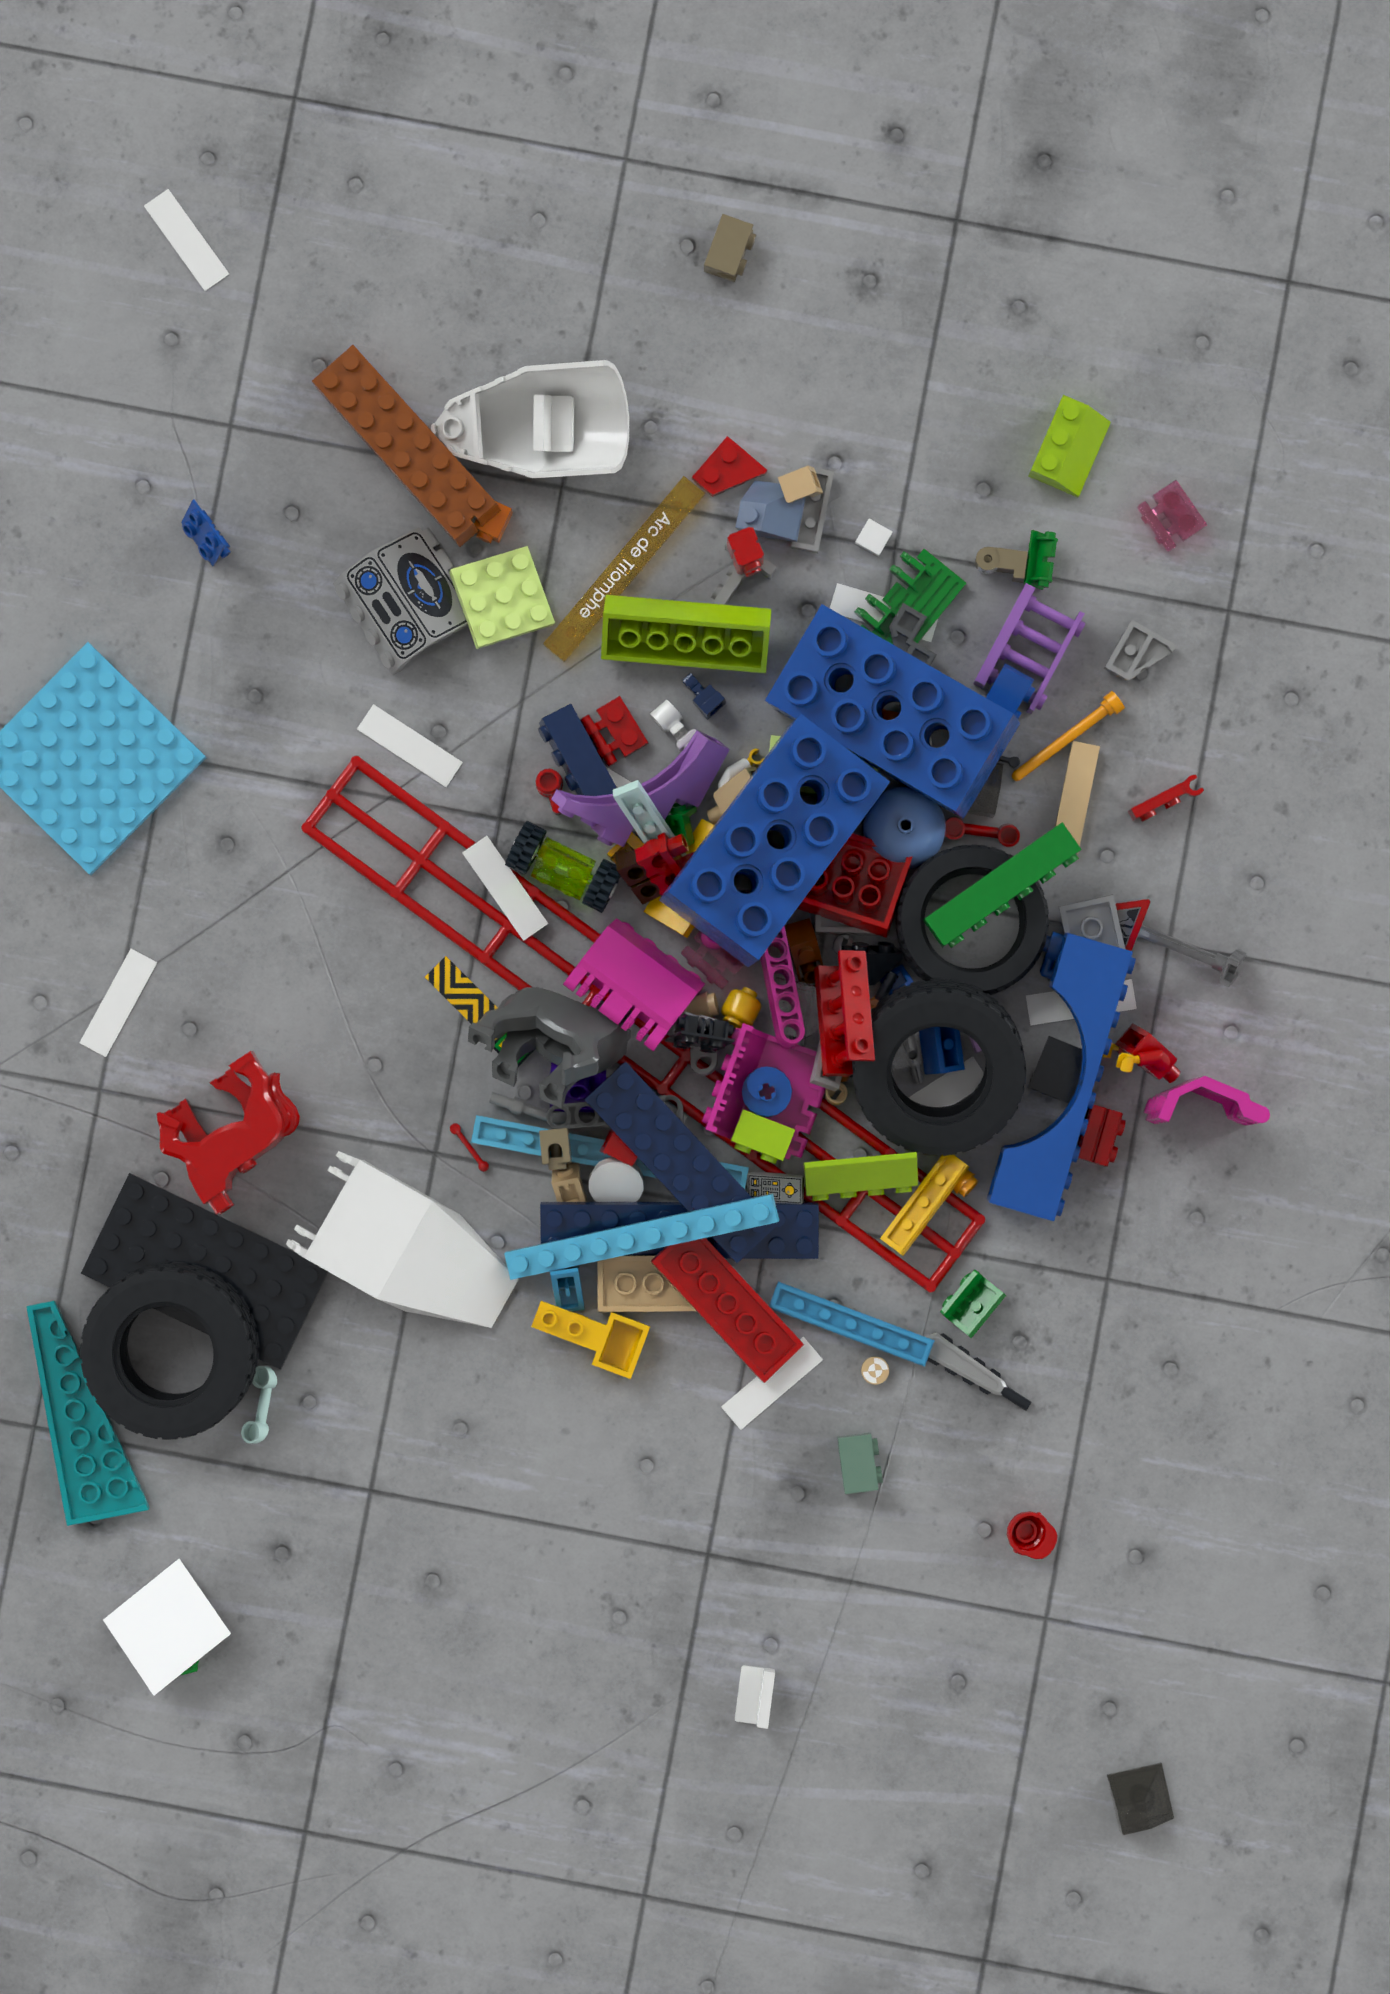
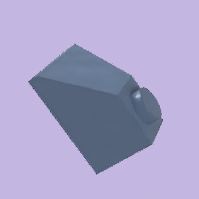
[735,481,806,542]

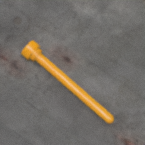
[1011,691,1125,781]

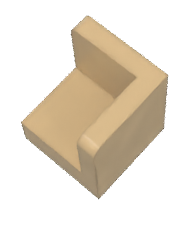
[778,466,823,503]

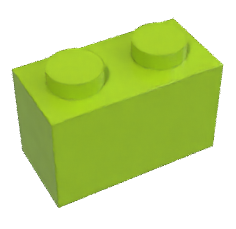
[731,1110,795,1164]

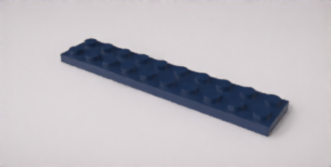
[540,1202,819,1259]

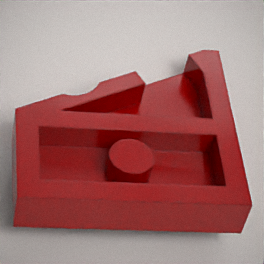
[692,436,768,497]

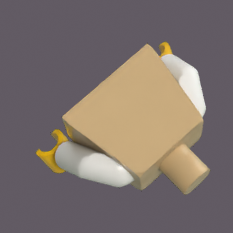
[707,749,769,832]

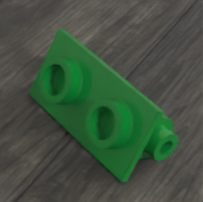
[1024,530,1058,590]

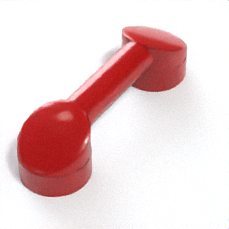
[945,816,1020,847]

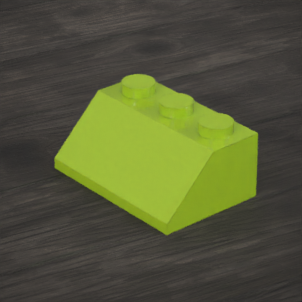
[1028,395,1111,498]

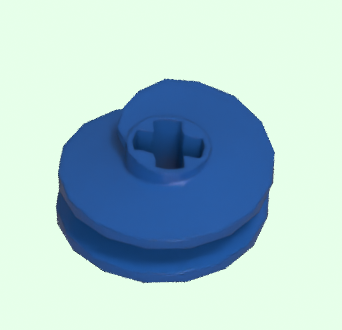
[742,1066,792,1117]

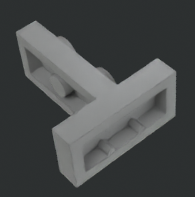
[711,543,777,605]

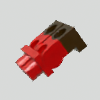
[615,832,694,905]

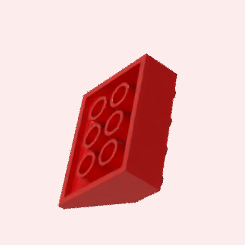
[797,833,913,938]

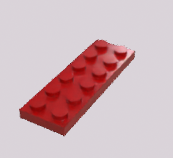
[650,1238,804,1383]

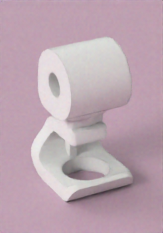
[650,700,696,753]

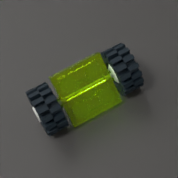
[505,821,621,913]

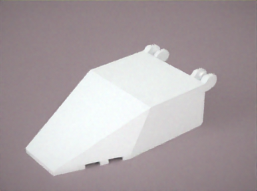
[286,1151,519,1328]

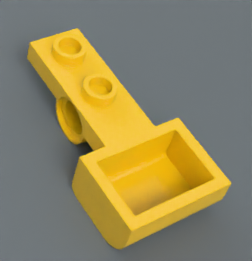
[531,1301,650,1379]

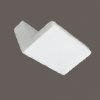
[533,395,574,452]
[735,1665,775,1729]

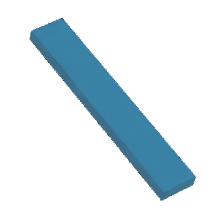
[769,1282,935,1367]

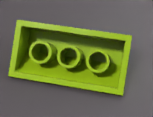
[803,1152,918,1201]

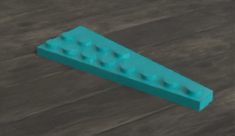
[26,1301,149,1526]

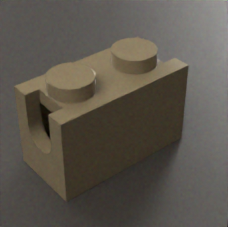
[704,214,757,282]
[539,1128,572,1170]

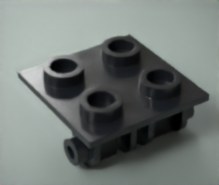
[665,1014,735,1053]

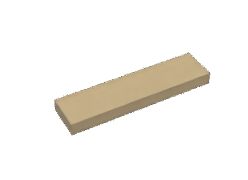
[1055,741,1100,855]

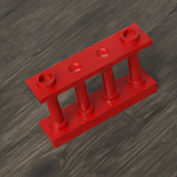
[814,950,875,1077]

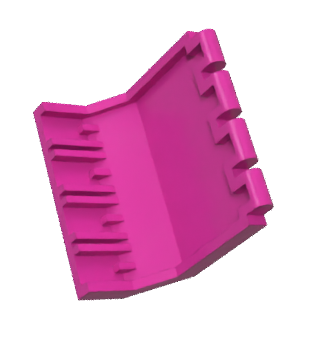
[702,1023,826,1160]

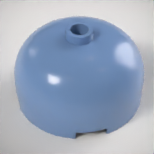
[862,787,946,870]

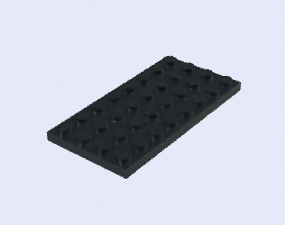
[81,1173,328,1370]

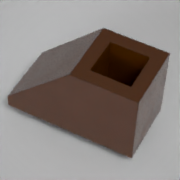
[784,918,823,987]

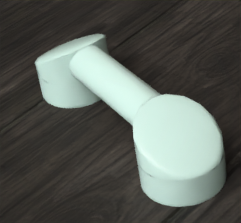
[241,1366,277,1444]

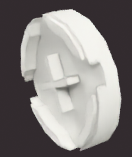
[589,1157,644,1202]

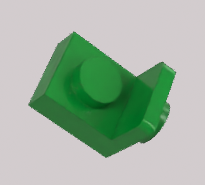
[665,803,697,846]

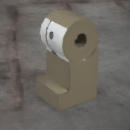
[975,547,1028,583]

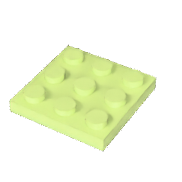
[449,546,555,649]

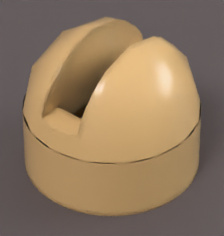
[825,1083,848,1105]

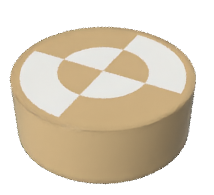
[861,1356,889,1385]

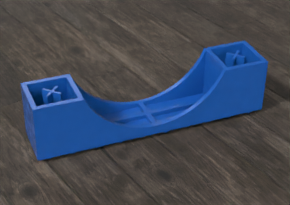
[987,933,1136,1221]

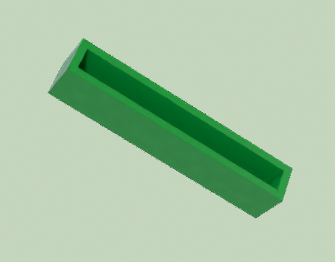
[923,822,1082,948]

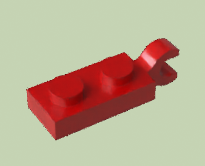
[1128,775,1204,822]

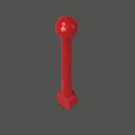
[450,1123,489,1172]

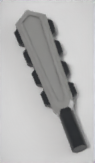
[924,1332,1032,1411]

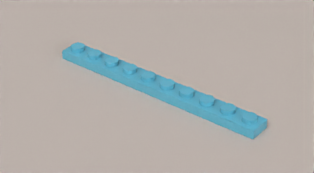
[471,1115,749,1189]
[504,1193,779,1280]

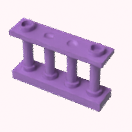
[973,583,1086,714]

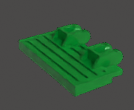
[854,549,966,644]

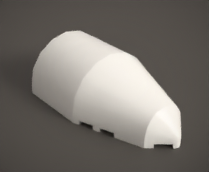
[431,360,629,478]

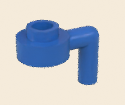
[1040,931,1063,979]

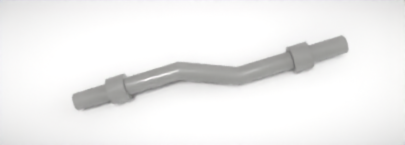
[489,1092,610,1129]

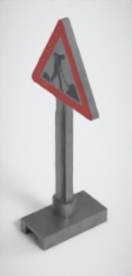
[1115,898,1247,987]

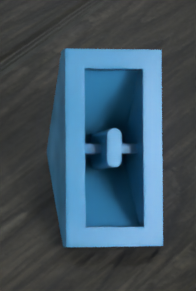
[550,1267,585,1312]

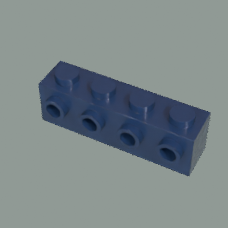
[538,704,617,796]

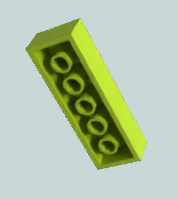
[601,595,771,673]

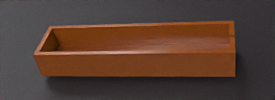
[312,345,501,547]

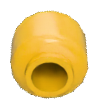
[721,987,762,1029]

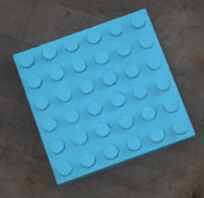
[0,642,207,875]

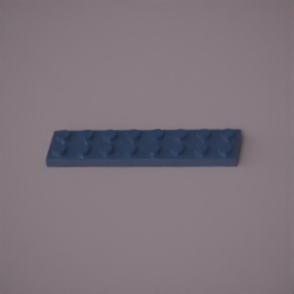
[584,1061,777,1263]

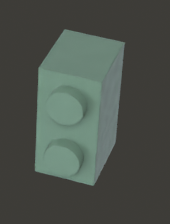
[837,1433,883,1494]

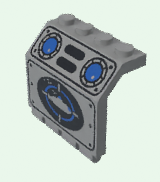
[333,527,468,675]

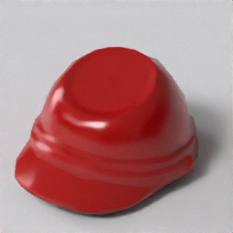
[1007,1511,1058,1559]

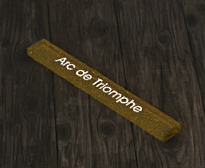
[543,476,705,662]

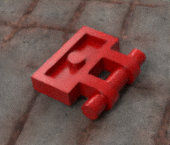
[580,696,649,767]

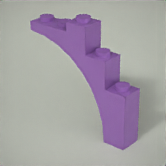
[552,730,730,847]

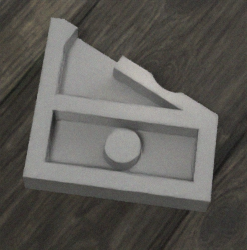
[1104,620,1178,682]

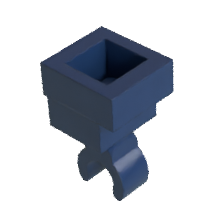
[683,673,726,720]

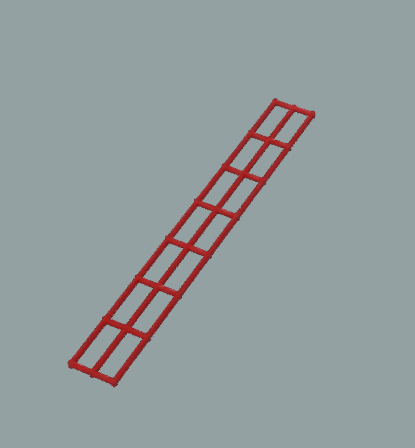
[301,756,986,1292]

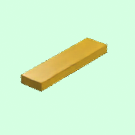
[880,1154,970,1256]

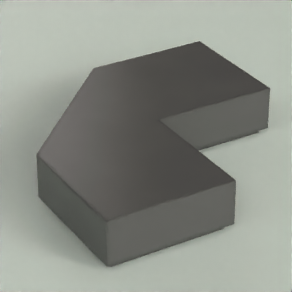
[889,603,937,666]

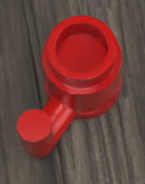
[536,768,563,815]

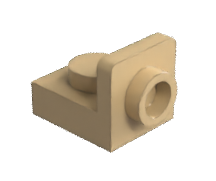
[551,1163,587,1202]

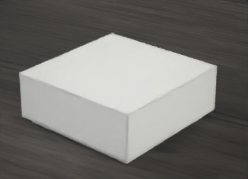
[855,519,893,557]

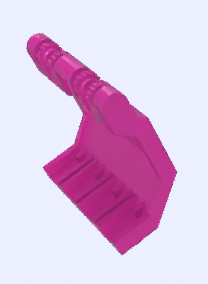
[563,918,705,1051]
[1143,1076,1270,1125]

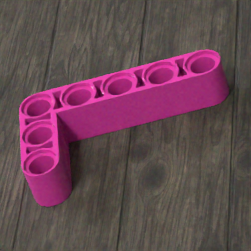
[701,926,805,1048]

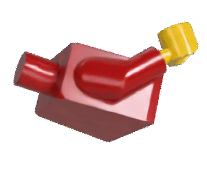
[1102,1023,1181,1083]

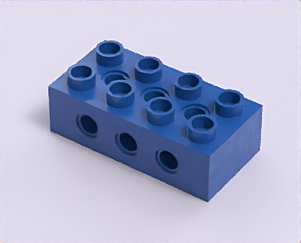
[765,604,1020,819]
[659,714,890,967]

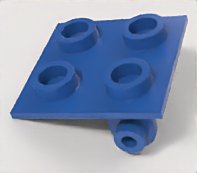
[181,500,231,567]

